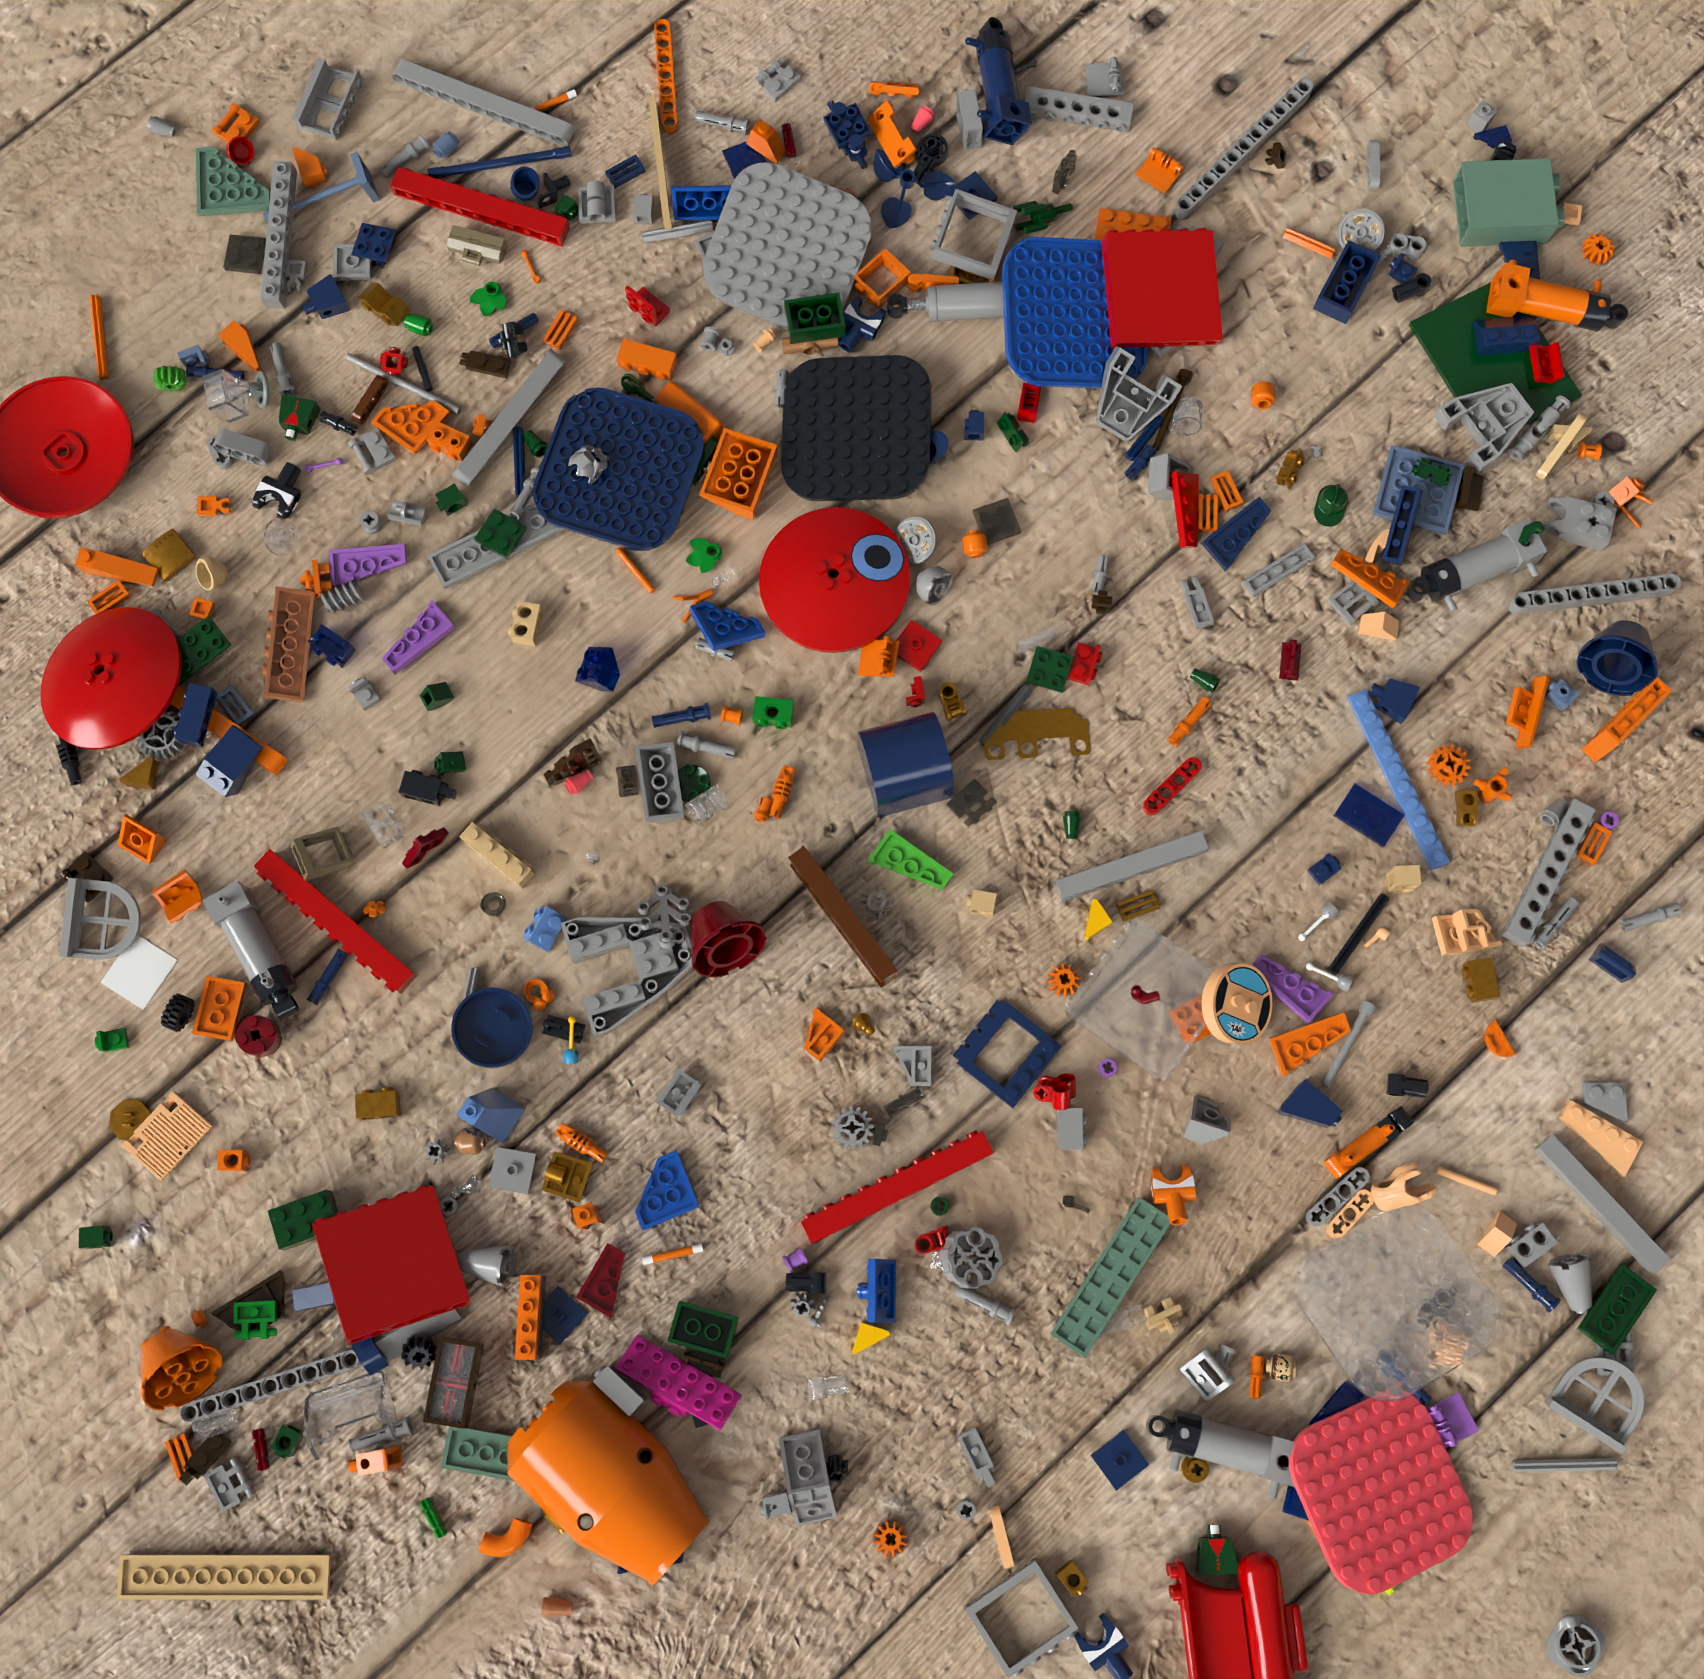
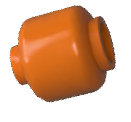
[1251,381,1276,410]
[962,530,988,558]

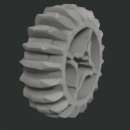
[135,709,187,760]

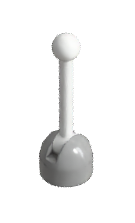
[1298,902,1339,941]
[1306,963,1354,992]

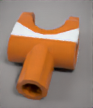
[1151,1164,1196,1225]

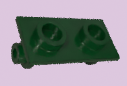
[997,412,1029,453]
[1411,457,1453,487]

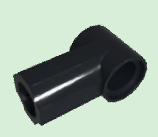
[1392,273,1431,303]
[1386,1073,1429,1098]
[786,1272,826,1294]

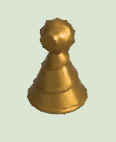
[853,1013,875,1036]

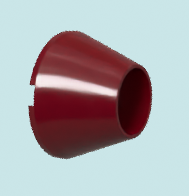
[691,901,767,978]

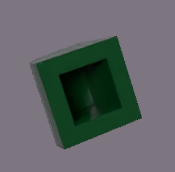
[419,682,454,711]

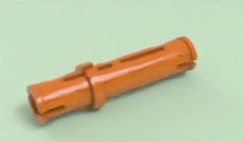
[1167,696,1212,747]

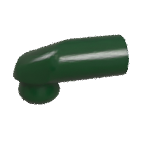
[1518,521,1545,545]

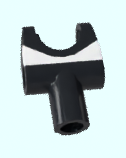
[252,462,301,520]

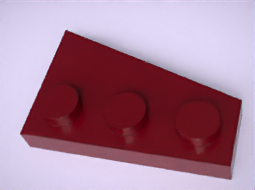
[576,1243,625,1318]

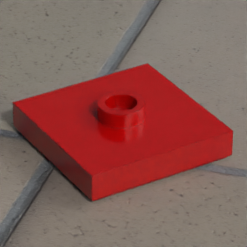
[896,620,942,672]

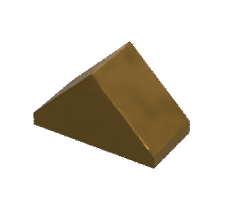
[119,756,159,790]

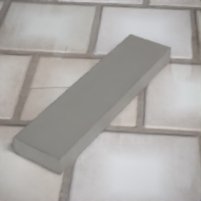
[1242,543,1316,598]

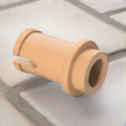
[753,329,776,352]

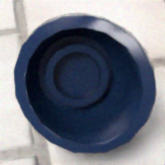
[510,166,540,201]

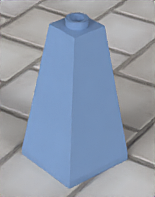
[457,1088,526,1143]

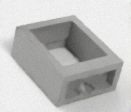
[956,89,983,150]
[593,1365,648,1417]

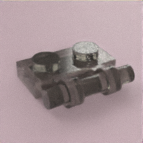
[1052,150,1077,195]
[946,779,997,828]

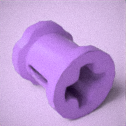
[782,1247,809,1273]

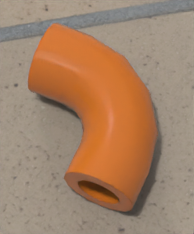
[478,1518,533,1558]

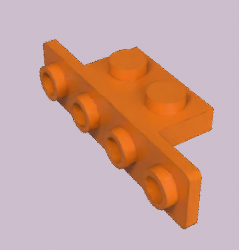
[1506,675,1549,749]

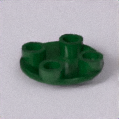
[678,764,711,802]

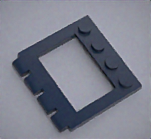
[953,1000,1062,1109]

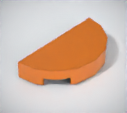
[1484,1019,1516,1058]

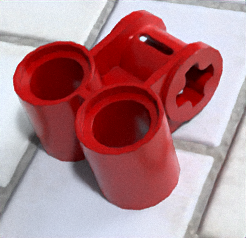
[1033,1073,1076,1110]

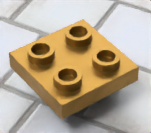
[542,1152,594,1203]

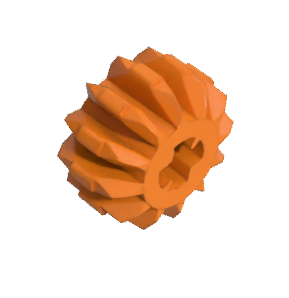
[1581,232,1615,266]
[1047,963,1081,997]
[873,1520,908,1557]

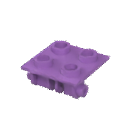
[1427,1392,1479,1448]

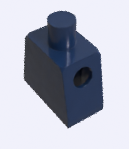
[302,274,350,319]
[1369,679,1420,724]

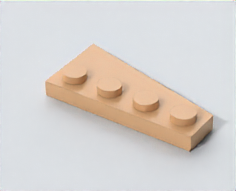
[1559,1100,1643,1177]

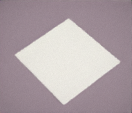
[100,935,178,1010]

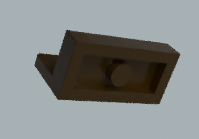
[1456,466,1484,511]

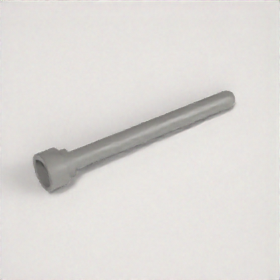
[1322,1000,1377,1087]

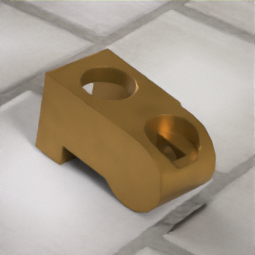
[1454,790,1478,827]

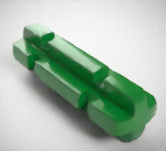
[419,1498,447,1539]

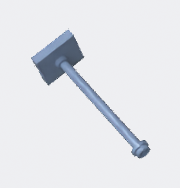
[263,152,380,223]

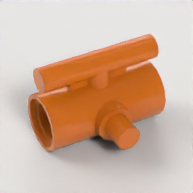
[1473,767,1512,803]

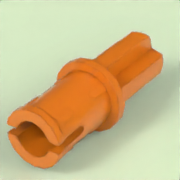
[1248,1356,1265,1399]

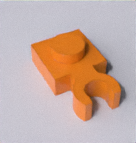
[197,496,232,517]

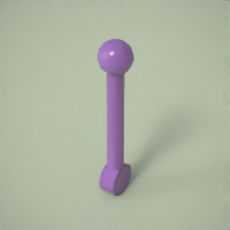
[304,458,343,473]

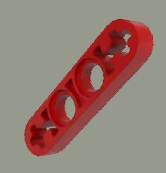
[1143,757,1202,816]

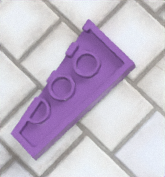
[329,544,407,589]
[382,600,455,674]
[1252,954,1334,1024]

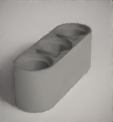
[212,429,272,466]

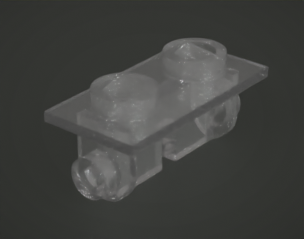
[191,1409,238,1441]

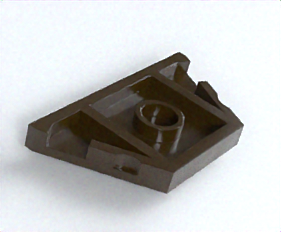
[211,1270,285,1330]

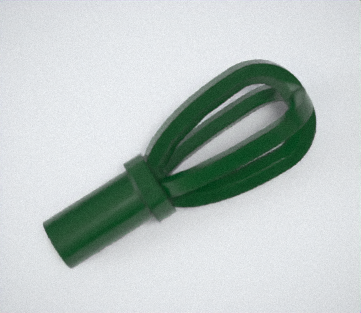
[621,373,655,402]

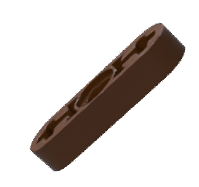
[352,375,388,424]

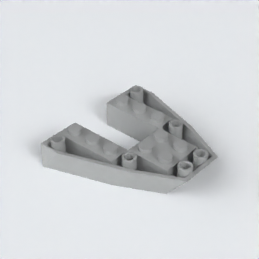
[561,917,693,1039]

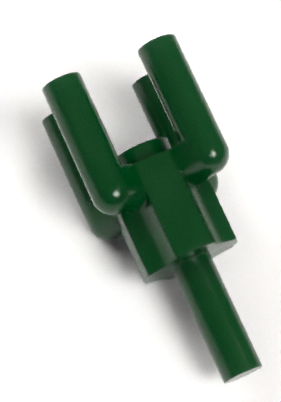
[1013,201,1073,234]

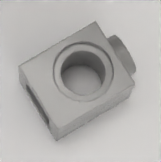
[1466,100,1497,135]
[633,194,654,224]

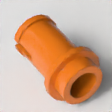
[753,797,773,823]

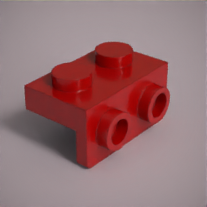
[1529,342,1565,384]

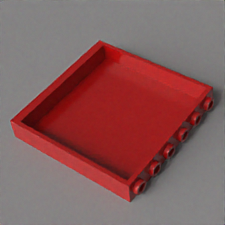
[1101,228,1223,349]
[312,1185,470,1346]

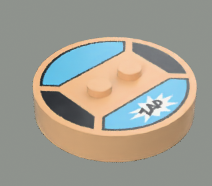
[1202,963,1273,1044]

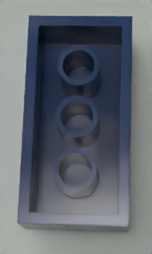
[1313,240,1382,324]

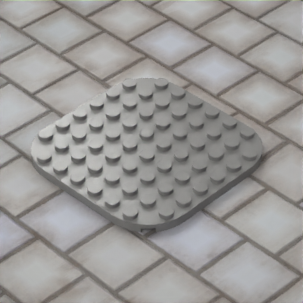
[703,162,871,329]

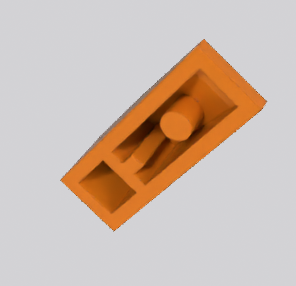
[218,320,262,373]

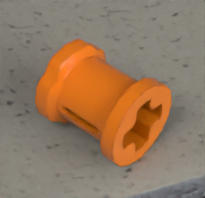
[1578,442,1602,461]
[720,705,744,726]

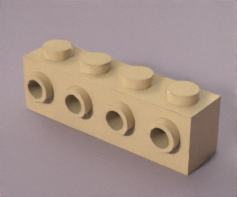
[459,822,535,889]

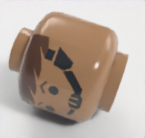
[455,1128,487,1155]

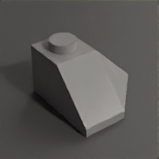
[1183,1095,1231,1144]

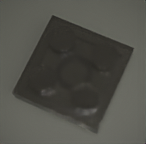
[223,234,266,274]
[972,498,1021,545]

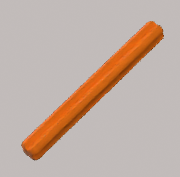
[90,294,109,380]

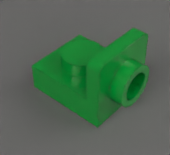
[95,1028,129,1053]

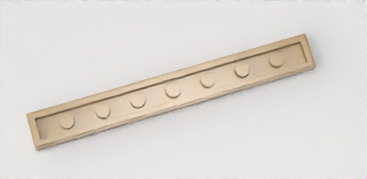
[648,96,672,230]

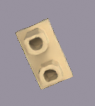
[1144,1297,1182,1335]

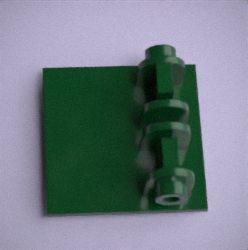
[1026,646,1073,693]

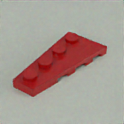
[1171,471,1199,548]

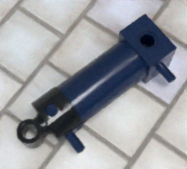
[965,17,1032,145]

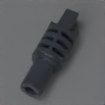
[56,736,82,785]

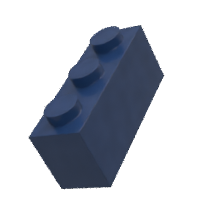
[174,683,217,747]

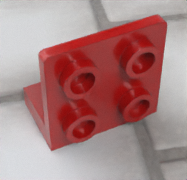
[625,285,670,327]

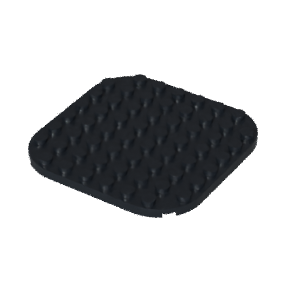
[781,355,932,501]

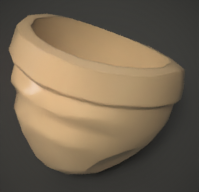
[196,556,228,591]

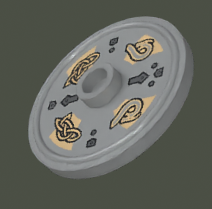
[1338,209,1385,252]
[894,517,937,564]

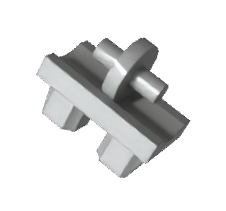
[388,500,426,526]

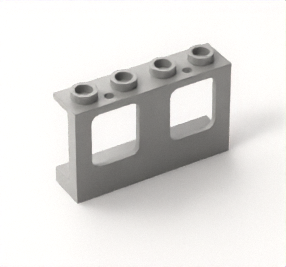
[292,58,363,140]

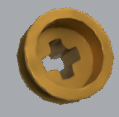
[1181,1457,1209,1483]

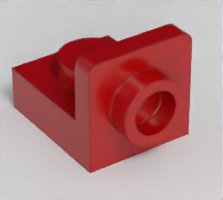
[906,676,925,708]

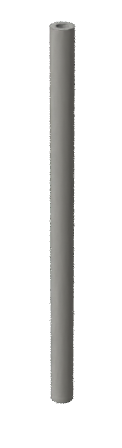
[346,353,461,414]

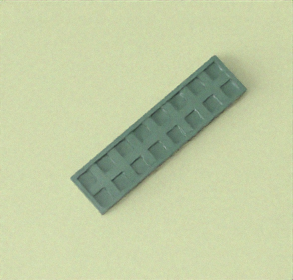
[1050,1197,1171,1358]

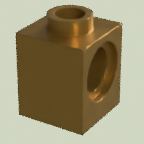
[1055,1560,1089,1596]

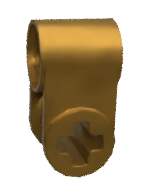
[939,682,967,722]

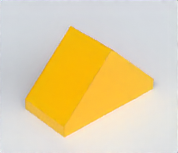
[1084,898,1112,941]
[852,1323,891,1355]

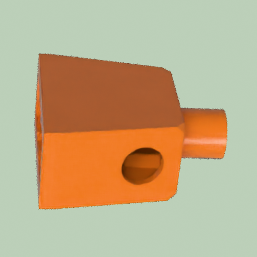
[348,1445,403,1476]

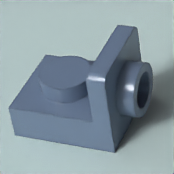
[177,345,210,367]

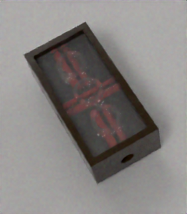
[423,1337,485,1429]

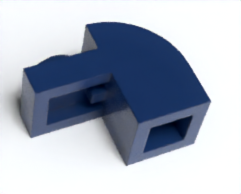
[351,1337,389,1376]

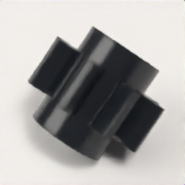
[826,1455,849,1482]

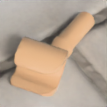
[1363,928,1390,949]

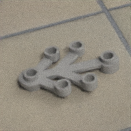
[638,884,691,949]

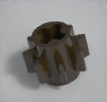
[1091,590,1112,615]

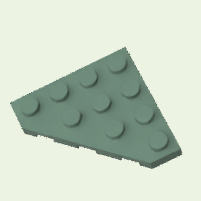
[196,147,270,217]

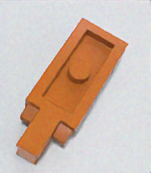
[869,81,920,98]

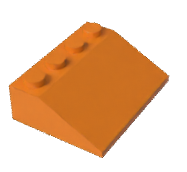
[699,428,777,520]

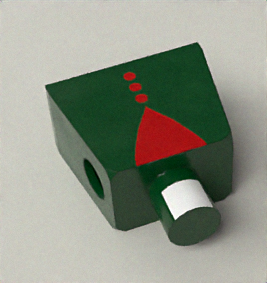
[279,394,321,441]
[1195,1524,1238,1575]

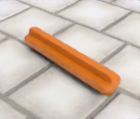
[1283,228,1336,258]

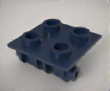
[351,223,397,267]

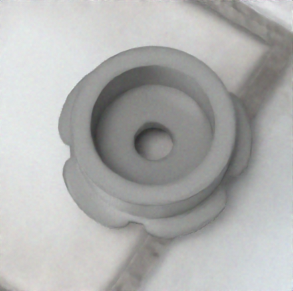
[717,338,735,356]

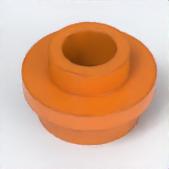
[191,1309,209,1329]

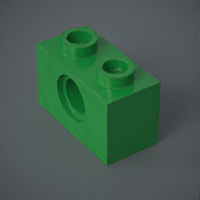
[752,696,794,729]

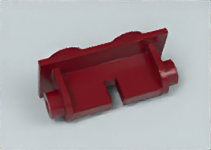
[1279,639,1301,681]

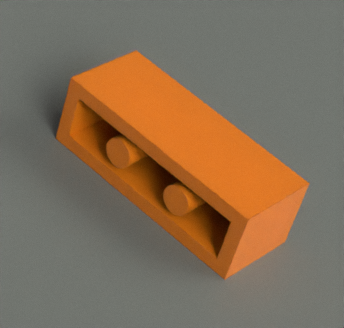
[617,338,678,381]

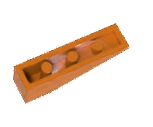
[75,548,159,587]

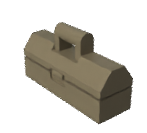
[447,225,508,266]

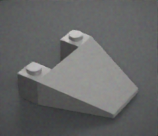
[1095,346,1182,442]
[1434,383,1534,475]

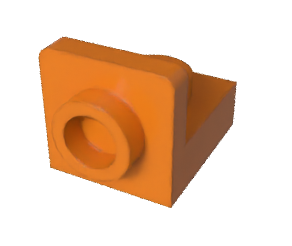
[471,413,493,437]

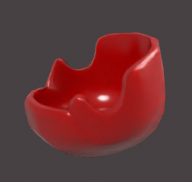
[226,136,255,165]

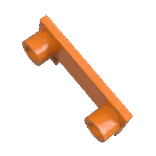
[866,100,917,169]

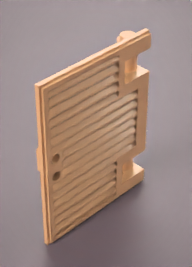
[121,1091,213,1181]

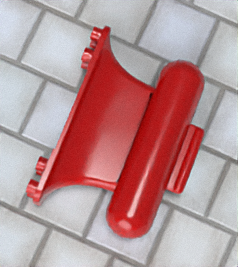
[1166,1551,1308,1679]

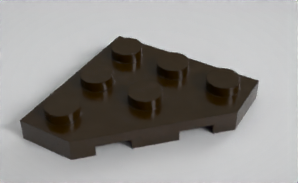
[543,738,602,786]

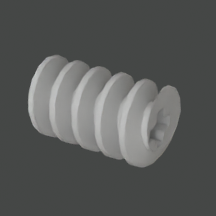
[320,581,364,614]

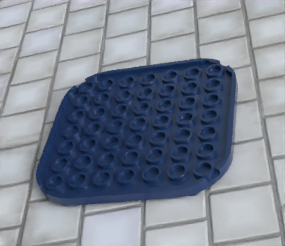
[533,387,704,551]

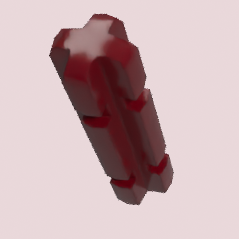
[781,123,797,158]
[252,1428,270,1471]

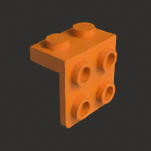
[152,869,203,923]

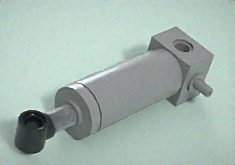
[887,281,1004,322]

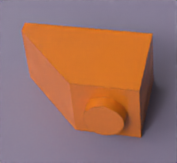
[746,119,786,164]
[292,147,328,188]

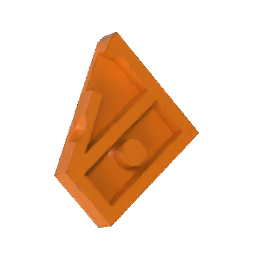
[804,1007,845,1062]

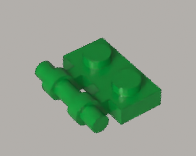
[233,1300,277,1340]

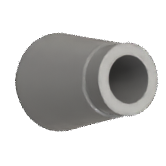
[147,116,176,137]
[1541,798,1568,826]

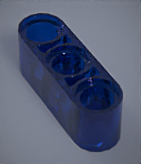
[1308,1380,1364,1426]

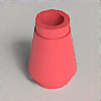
[910,106,935,134]
[563,770,593,795]

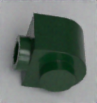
[554,195,579,221]

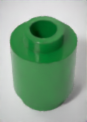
[404,313,433,337]

